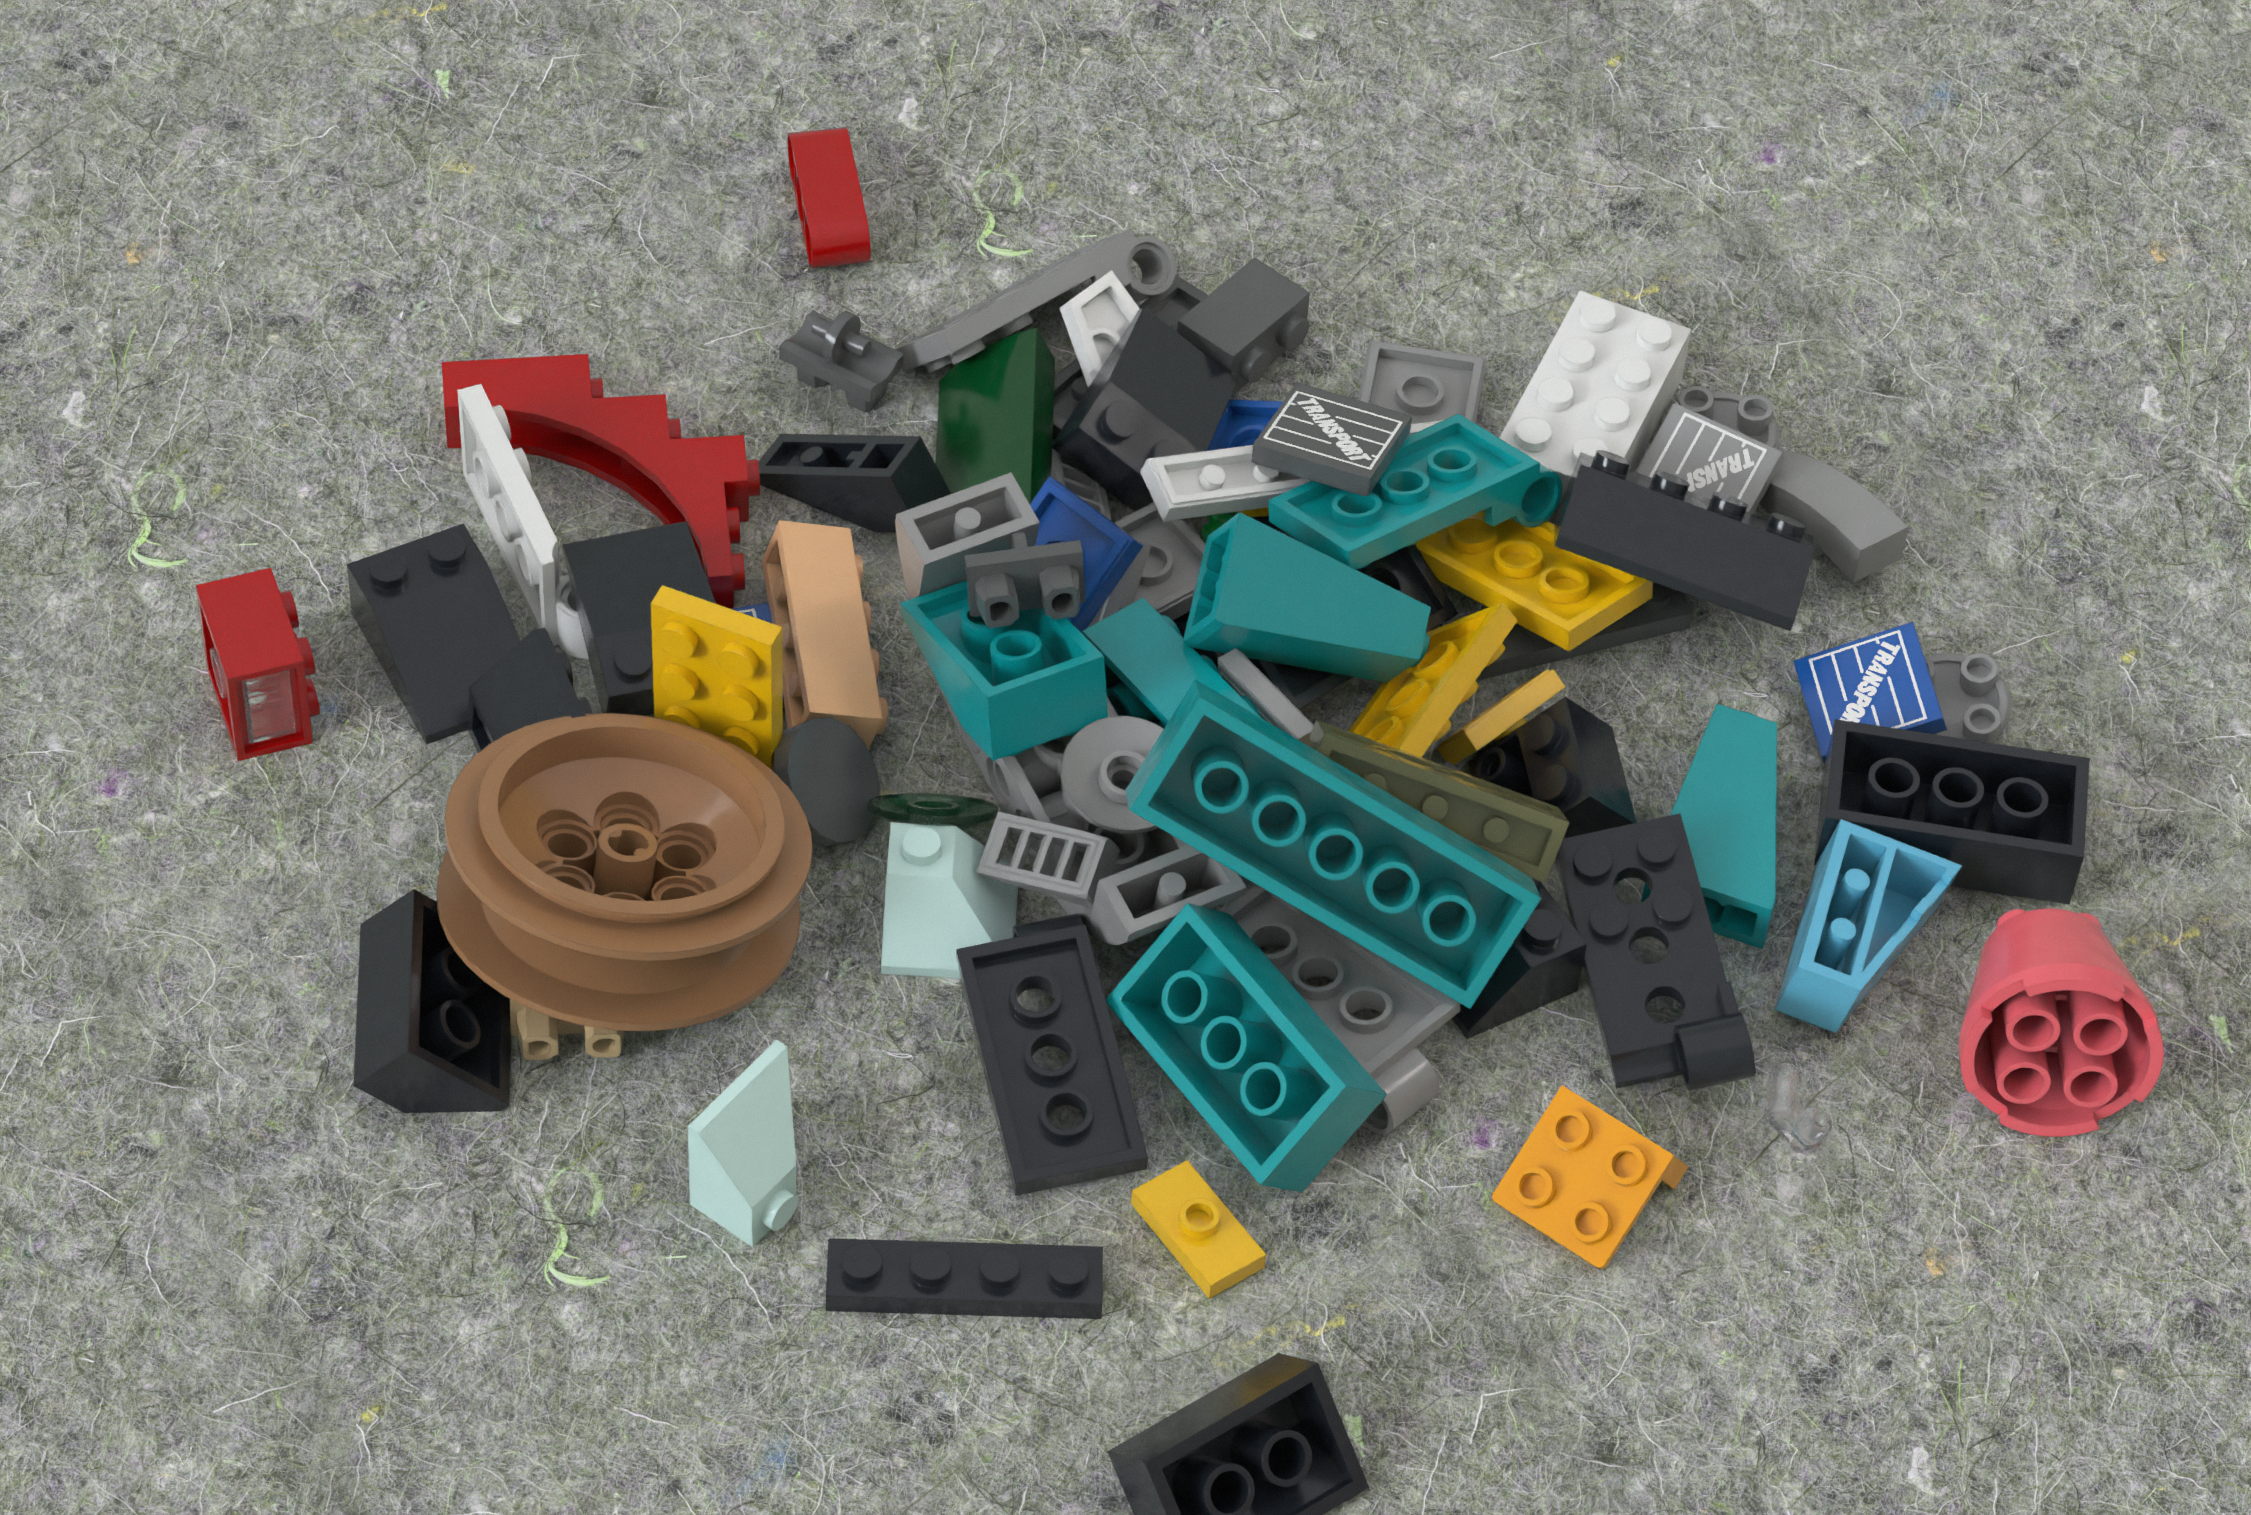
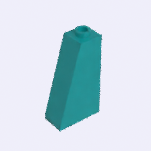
[1183,512,1431,683]
[1641,704,1777,949]

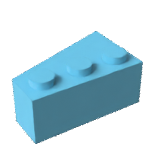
[1775,819,1962,1033]

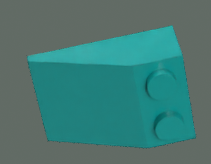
[900,580,1108,761]

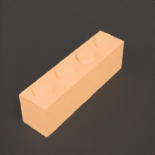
[762,520,888,750]

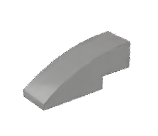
[1759,450,1909,583]

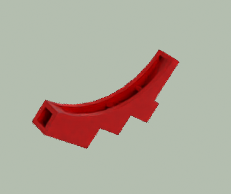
[442,354,760,609]

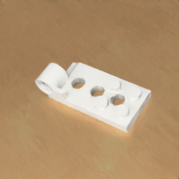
[457,384,589,660]

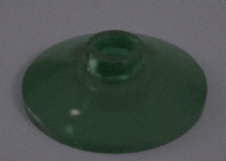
[868,793,998,830]

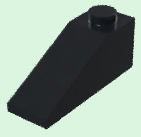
[758,434,951,532]

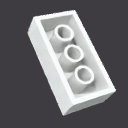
[1499,291,1691,522]

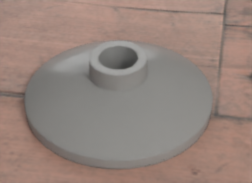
[1060,716,1163,834]

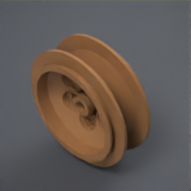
[436,713,812,1031]

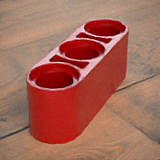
[787,127,871,268]

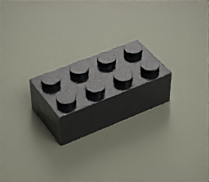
[1814,719,2090,905]

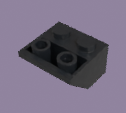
[468,628,593,753]
[1468,697,1637,839]

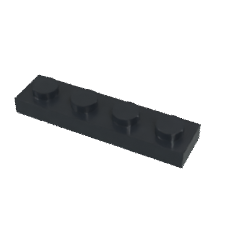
[826,1238,1103,1319]

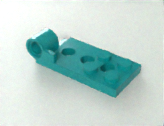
[1268,413,1563,570]

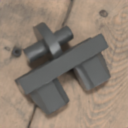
[779,310,904,413]
[964,532,1086,628]

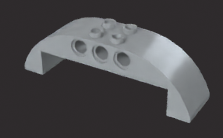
[895,472,1247,945]

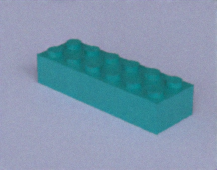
[1125,679,1542,1009]

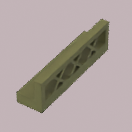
[1309,719,1570,883]

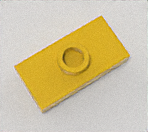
[1437,669,1565,765]
[1131,1160,1266,1299]

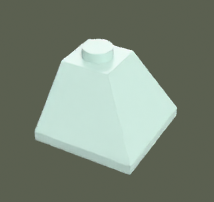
[881,822,1018,979]
[688,1039,798,1248]

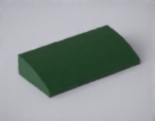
[935,328,1055,504]

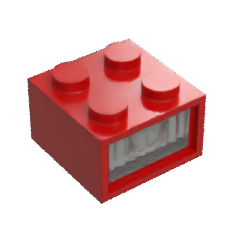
[195,568,320,761]

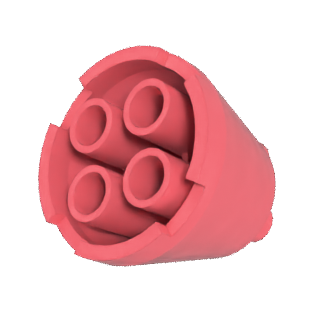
[1958,908,2164,1137]

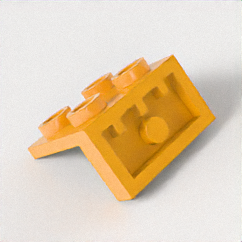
[1492,1085,1688,1269]

